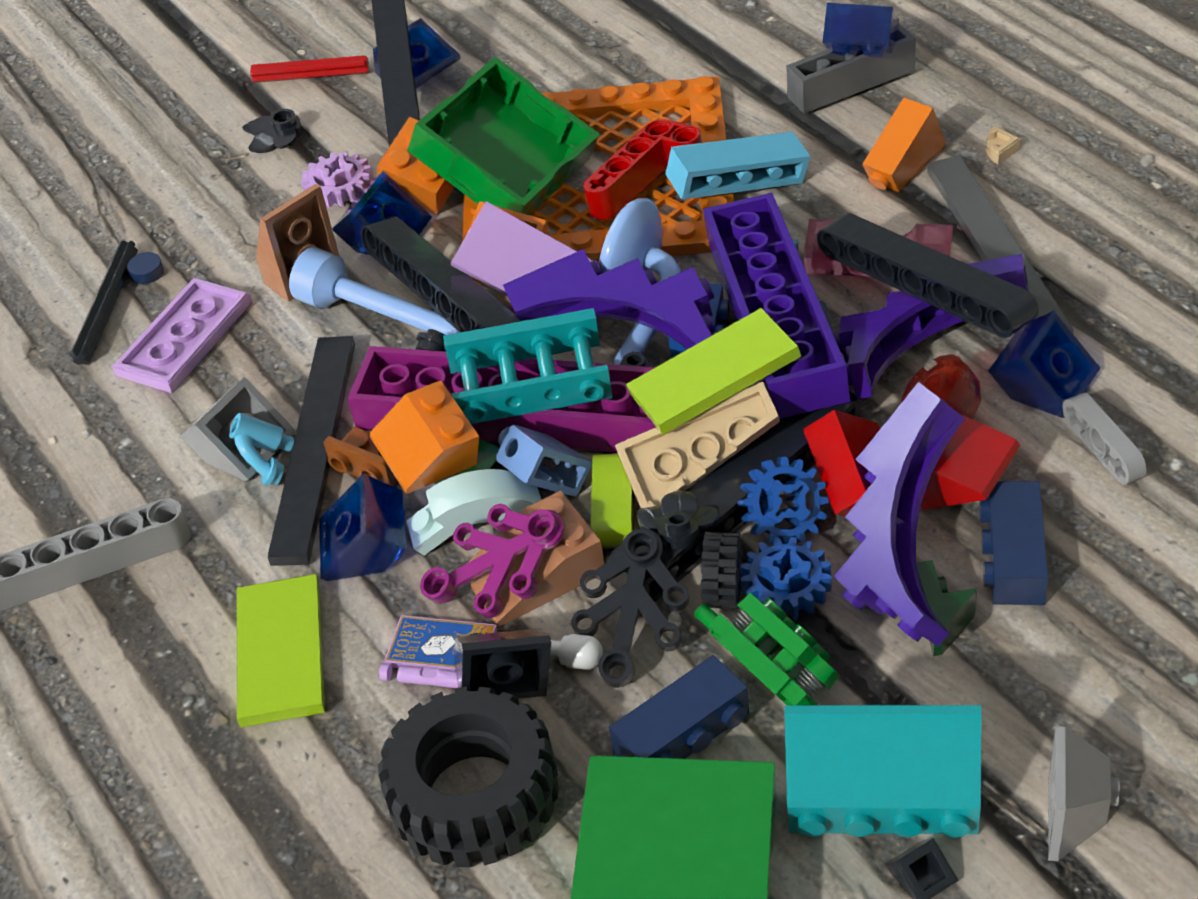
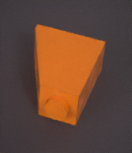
[863,98,946,192]

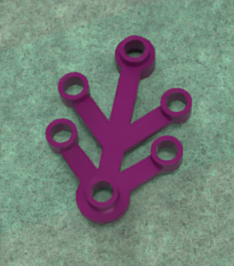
[420,504,566,618]

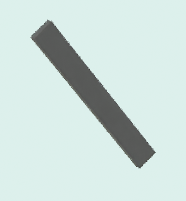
[927,155,1074,348]

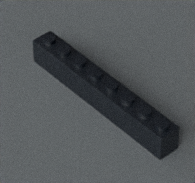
[607,391,860,602]

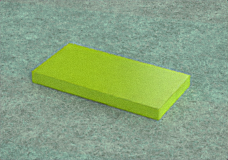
[626,308,801,435]
[237,574,325,728]

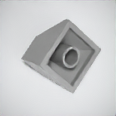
[180,377,296,481]
[1048,726,1120,861]

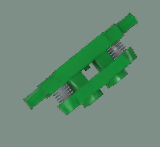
[694,593,840,706]

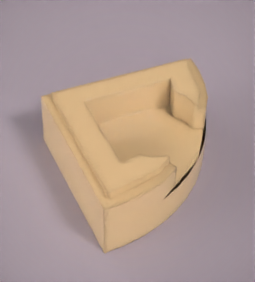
[986,126,1021,164]

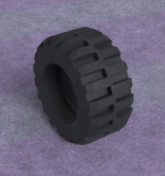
[378,687,559,867]

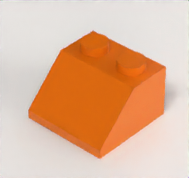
[370,380,479,494]

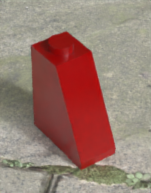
[803,410,880,517]

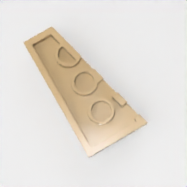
[615,382,780,508]

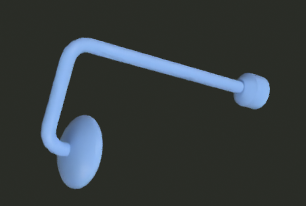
[289,198,681,365]

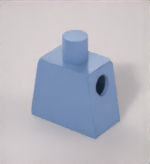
[496,425,592,497]

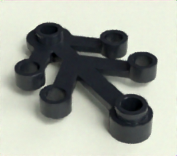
[571,529,689,688]

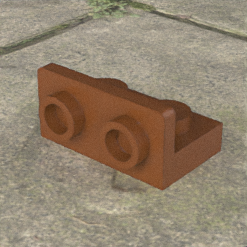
[323,426,399,491]

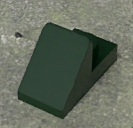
[916,560,977,656]

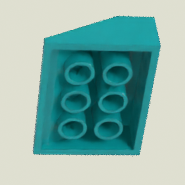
[785,705,982,838]

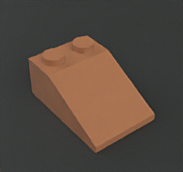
[256,183,339,301]
[466,491,604,628]

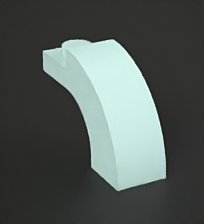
[406,469,541,556]

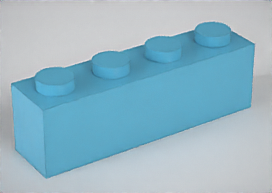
[666,132,811,200]

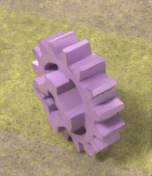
[301,151,374,208]

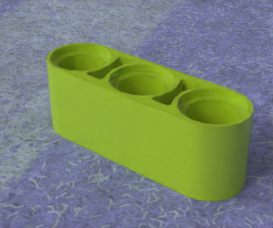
[591,453,635,550]

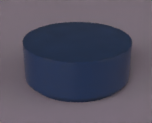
[127,252,164,284]

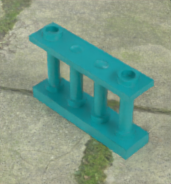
[443,308,612,424]

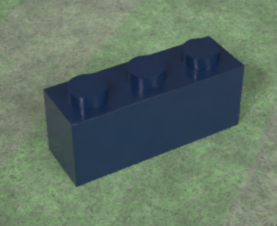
[979,481,1048,605]
[609,655,750,759]

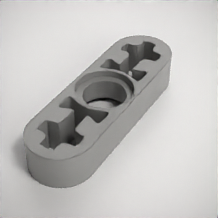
[1063,393,1147,485]

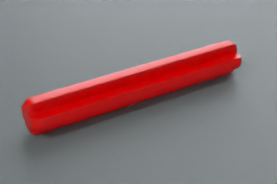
[250,55,369,83]

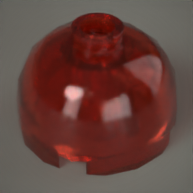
[901,354,982,419]

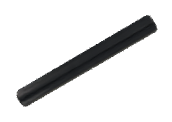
[70,240,138,365]

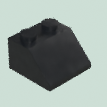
[454,628,552,699]

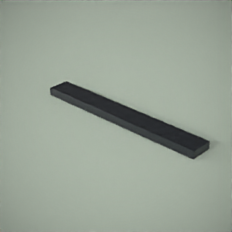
[267,336,355,566]

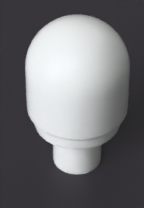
[550,634,603,670]

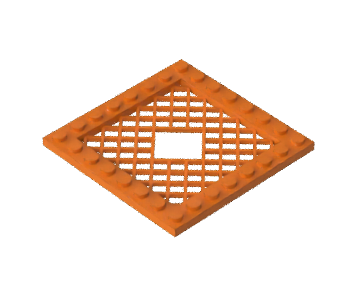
[462,76,734,263]

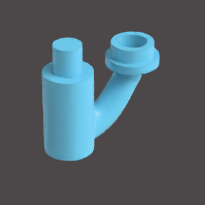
[229,413,294,486]

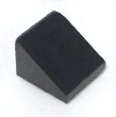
[885,838,959,899]

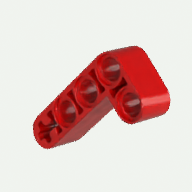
[583,119,702,220]

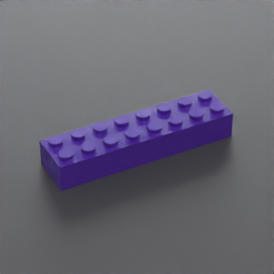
[703,193,850,419]

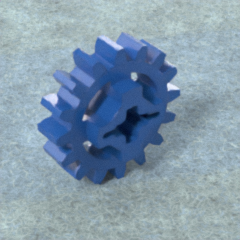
[738,457,829,544]
[740,537,832,619]

